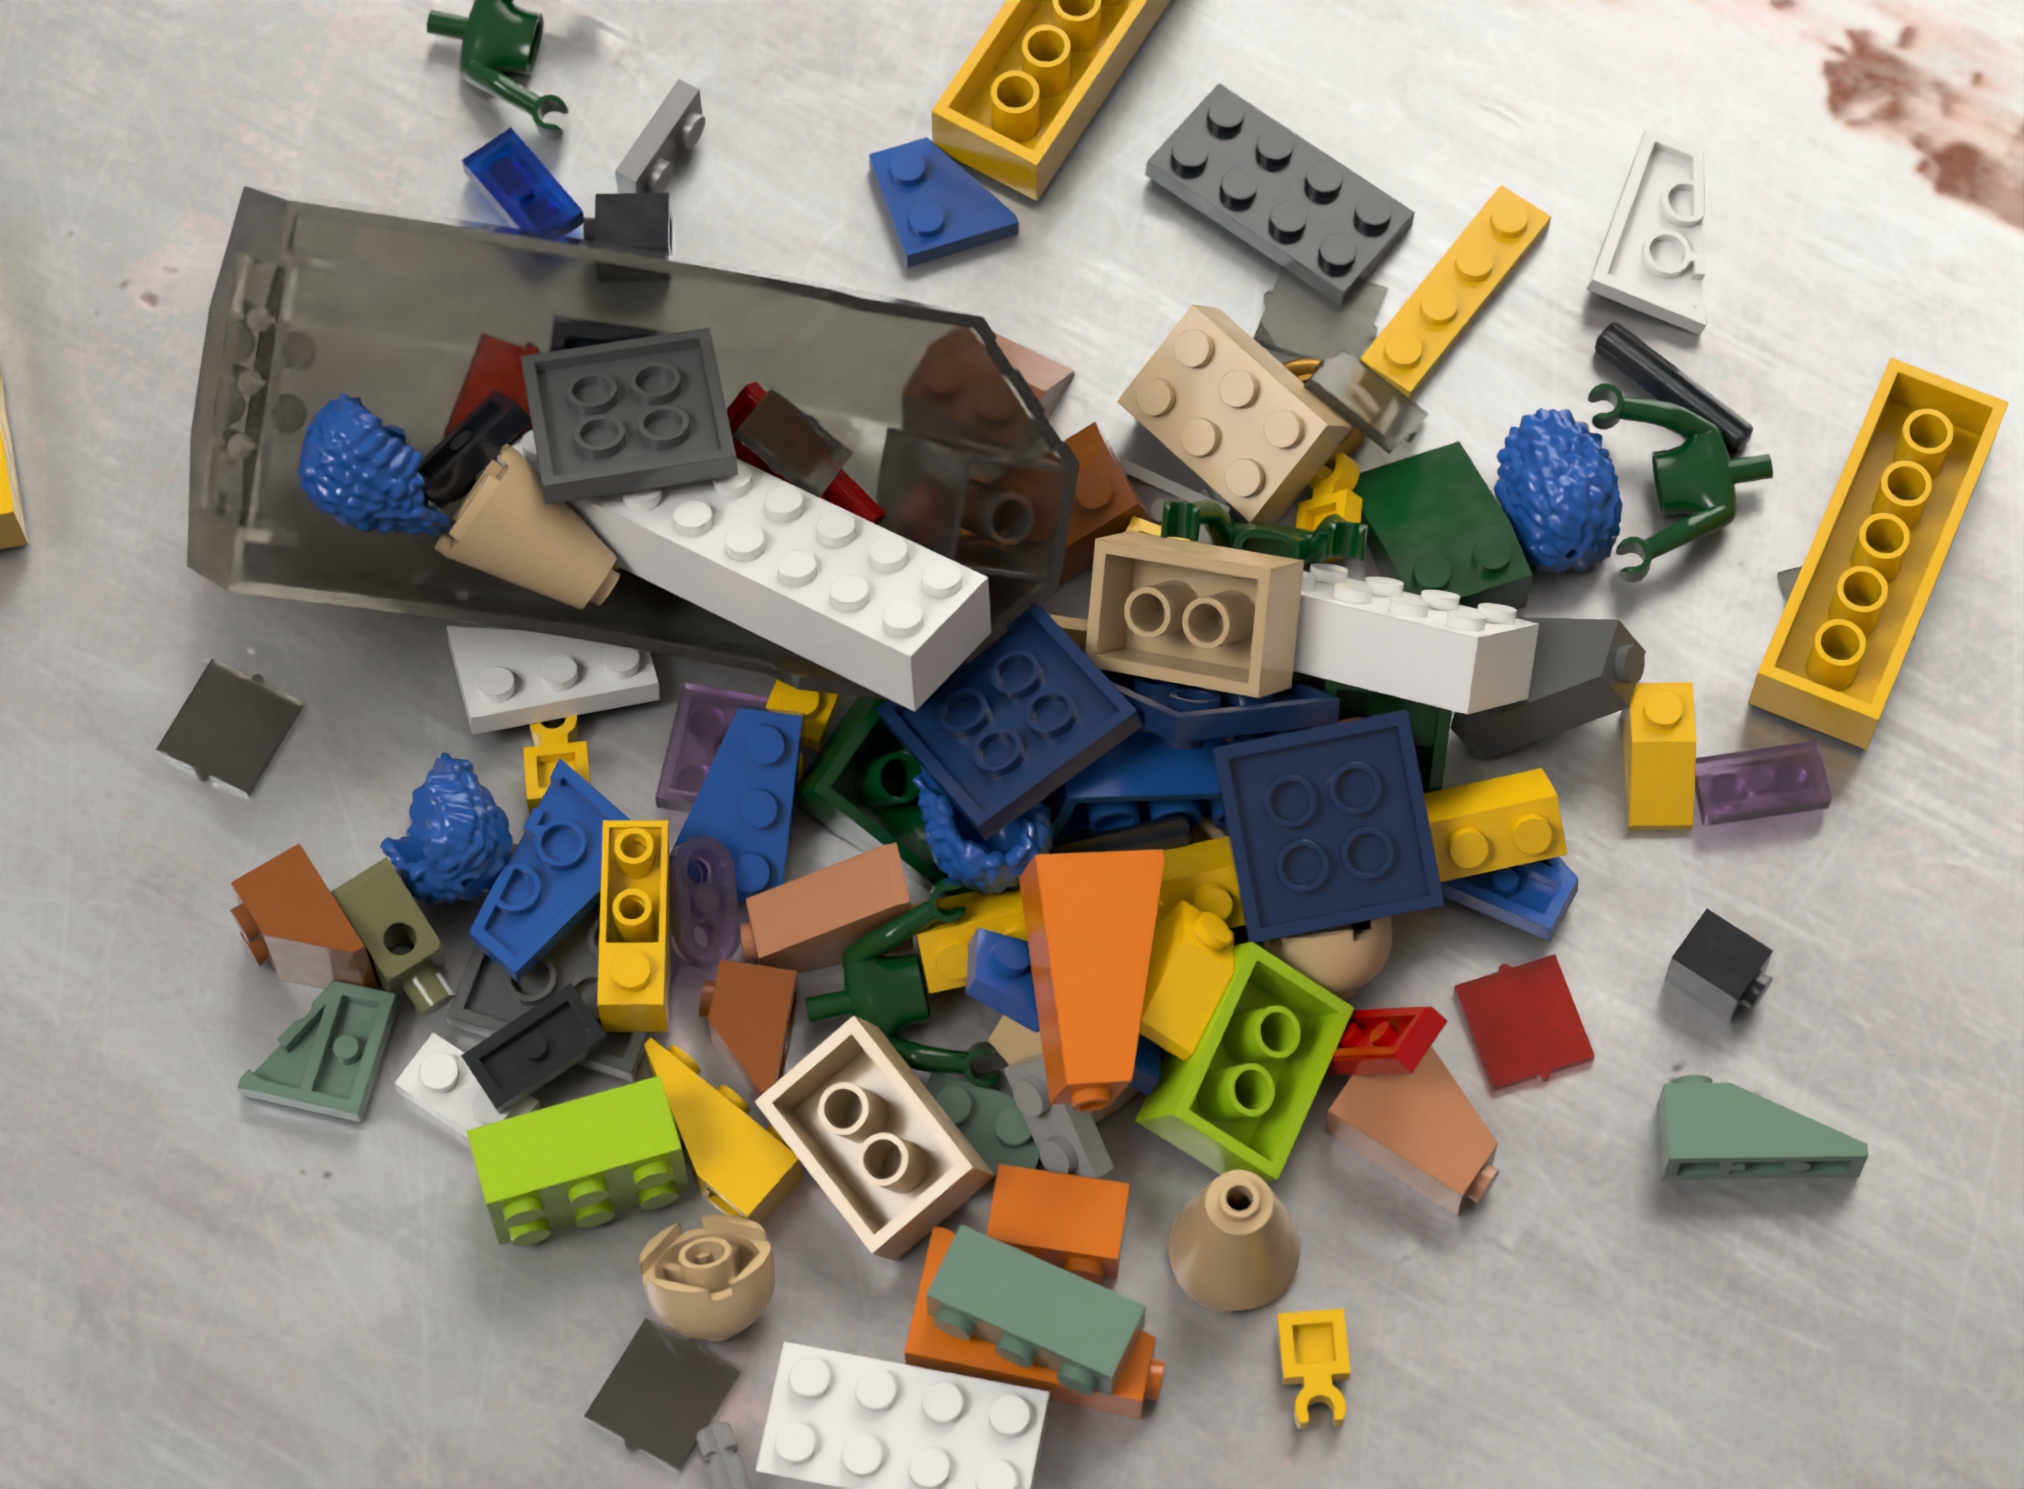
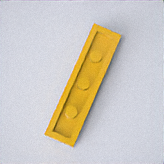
[1358,185,1551,403]

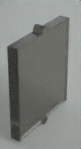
[1253,266,1388,377]
[1303,348,1429,454]
[733,388,853,498]
[156,659,304,798]
[584,1318,740,1473]

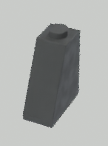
[1450,617,1646,759]

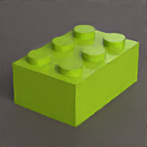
[1135,942,1354,1182]
[466,1075,690,1246]

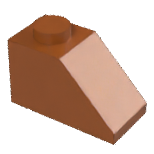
[699,959,800,1100]

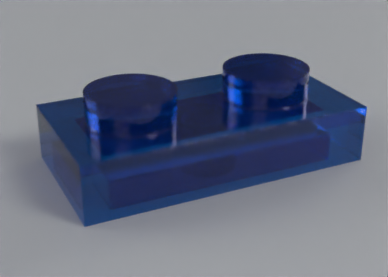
[462,127,584,256]

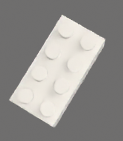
[1293,563,1539,714]
[755,1342,1049,1489]

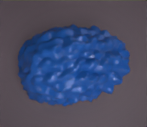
[297,392,452,537]
[1494,408,1623,573]
[380,752,513,906]
[912,766,1055,894]

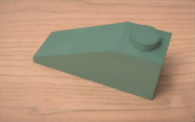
[1657,1075,1868,1180]

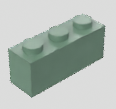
[926,1224,1146,1397]

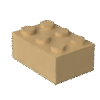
[1117,304,1353,524]
[1085,531,1304,698]
[754,1015,995,1261]

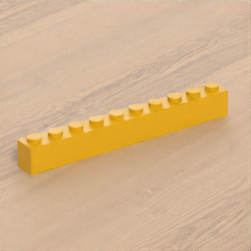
[911,768,1567,994]

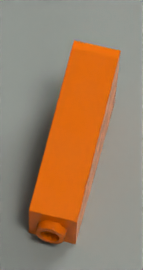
[1019,849,1164,1112]
[904,1226,1166,1419]

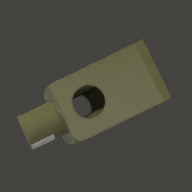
[331,857,455,1017]

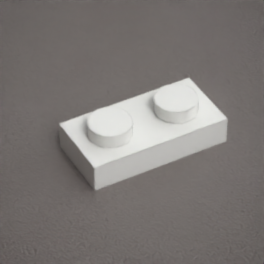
[394,1032,541,1138]

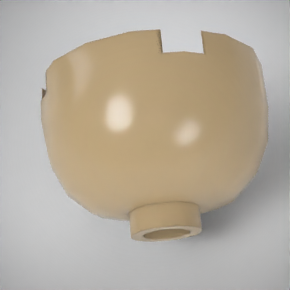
[1264,916,1392,1000]
[639,1214,775,1341]

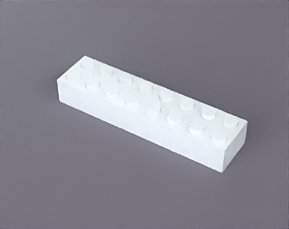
[497,425,991,712]

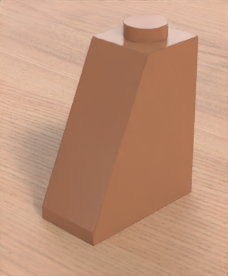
[737,842,914,973]
[1325,1007,1500,1216]

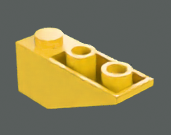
[597,820,670,1032]
[644,1037,803,1225]

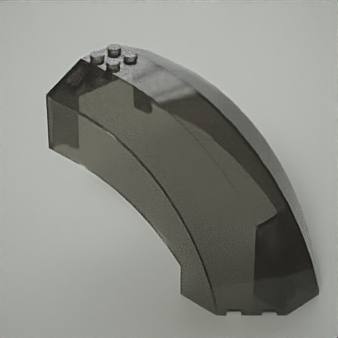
[187,186,1080,700]

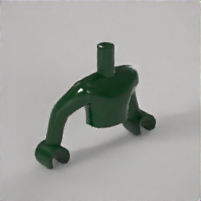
[426,0,569,140]
[1588,383,1773,583]
[1160,499,1368,571]
[805,878,1001,1087]

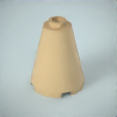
[434,444,620,610]
[1168,1170,1301,1313]

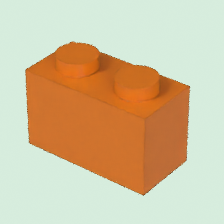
[986,1164,1130,1283]

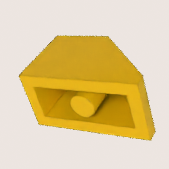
[1620,682,1697,831]
[1139,899,1234,1062]

